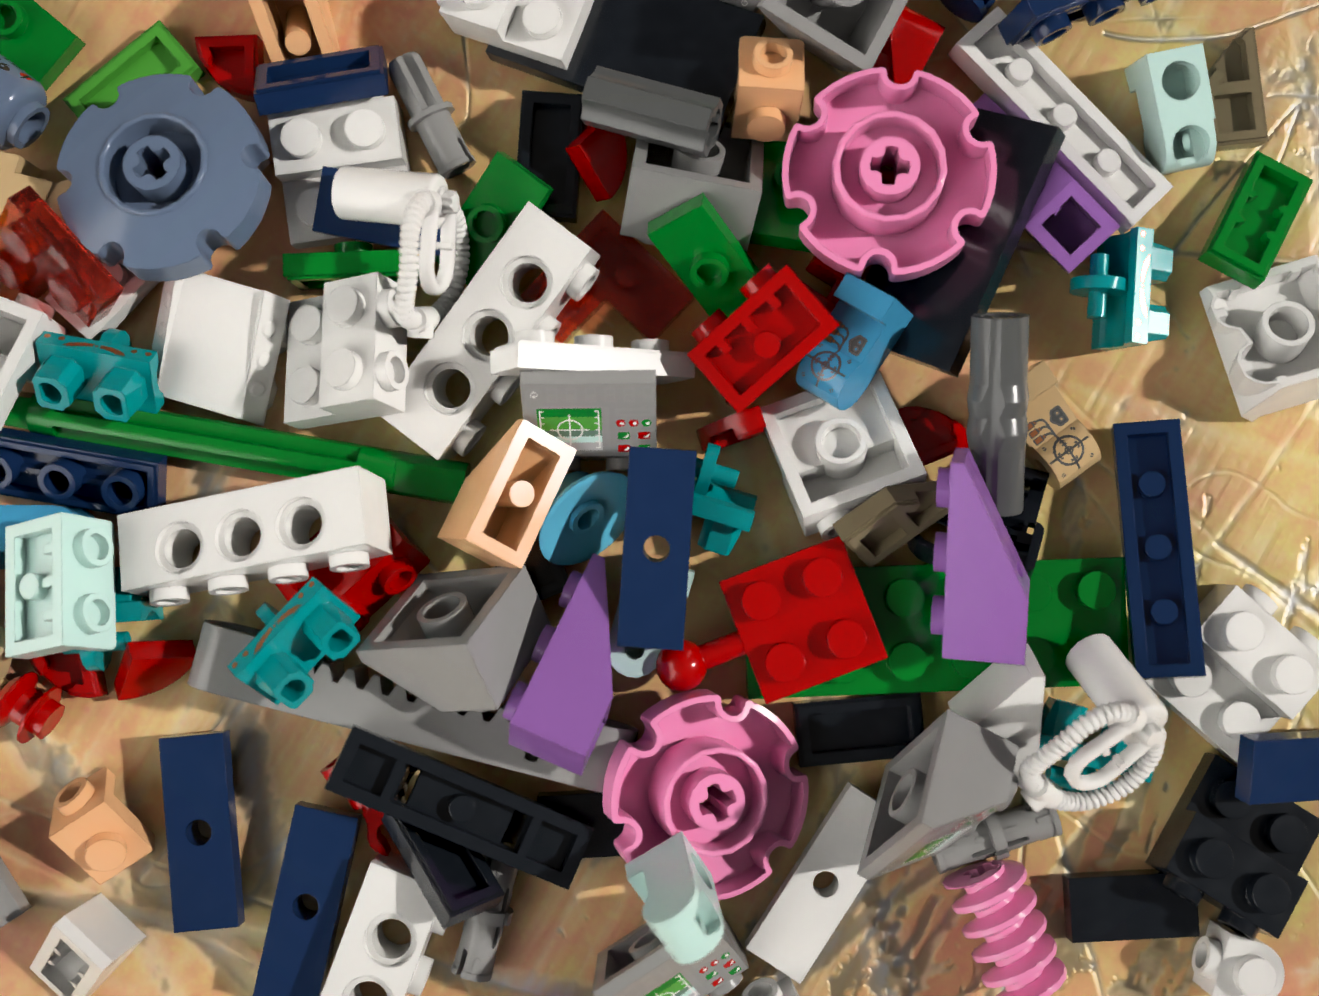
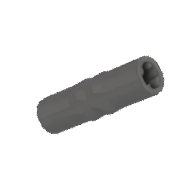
[966,312,1030,517]

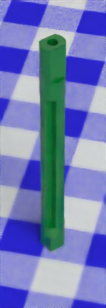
[4,391,471,504]

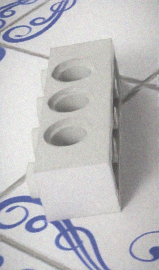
[380,201,601,460]
[117,465,393,607]
[320,851,446,996]

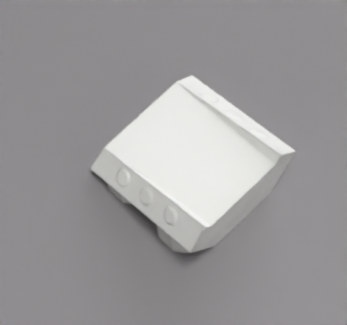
[1199,254,1319,422]
[152,273,290,426]

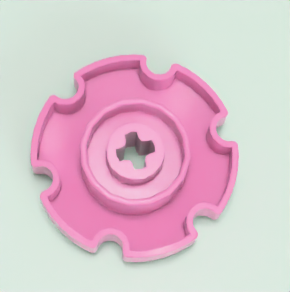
[782,67,997,282]
[602,689,809,900]

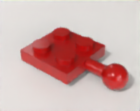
[656,536,888,704]

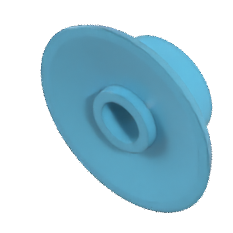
[538,471,628,565]

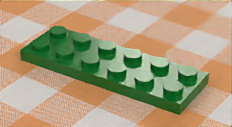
[742,557,1129,699]

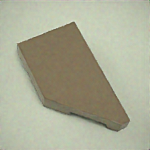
[1208,27,1269,152]
[832,481,948,568]

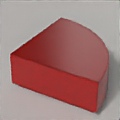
[195,34,264,103]
[565,126,627,202]
[696,405,766,452]
[897,406,968,466]
[114,640,196,700]
[29,652,109,698]

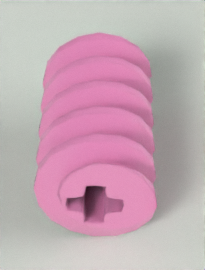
[943,860,1067,996]

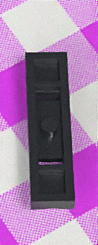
[325,724,595,890]

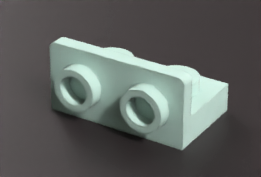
[5,512,116,659]

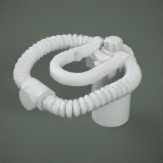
[331,166,470,339]
[1018,634,1168,813]

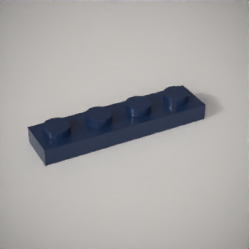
[1111,418,1206,680]

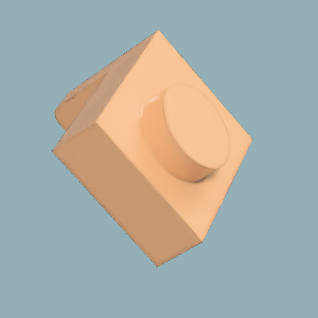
[731,36,805,142]
[48,767,155,885]

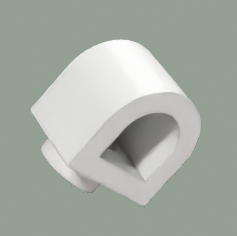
[1192,920,1285,996]

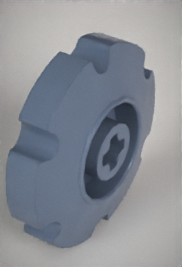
[57,74,272,281]

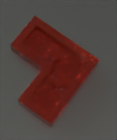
[0,185,124,327]
[520,209,695,343]

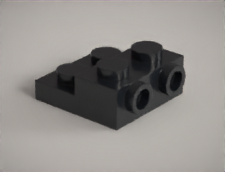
[1145,753,1319,941]

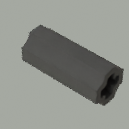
[580,65,724,158]

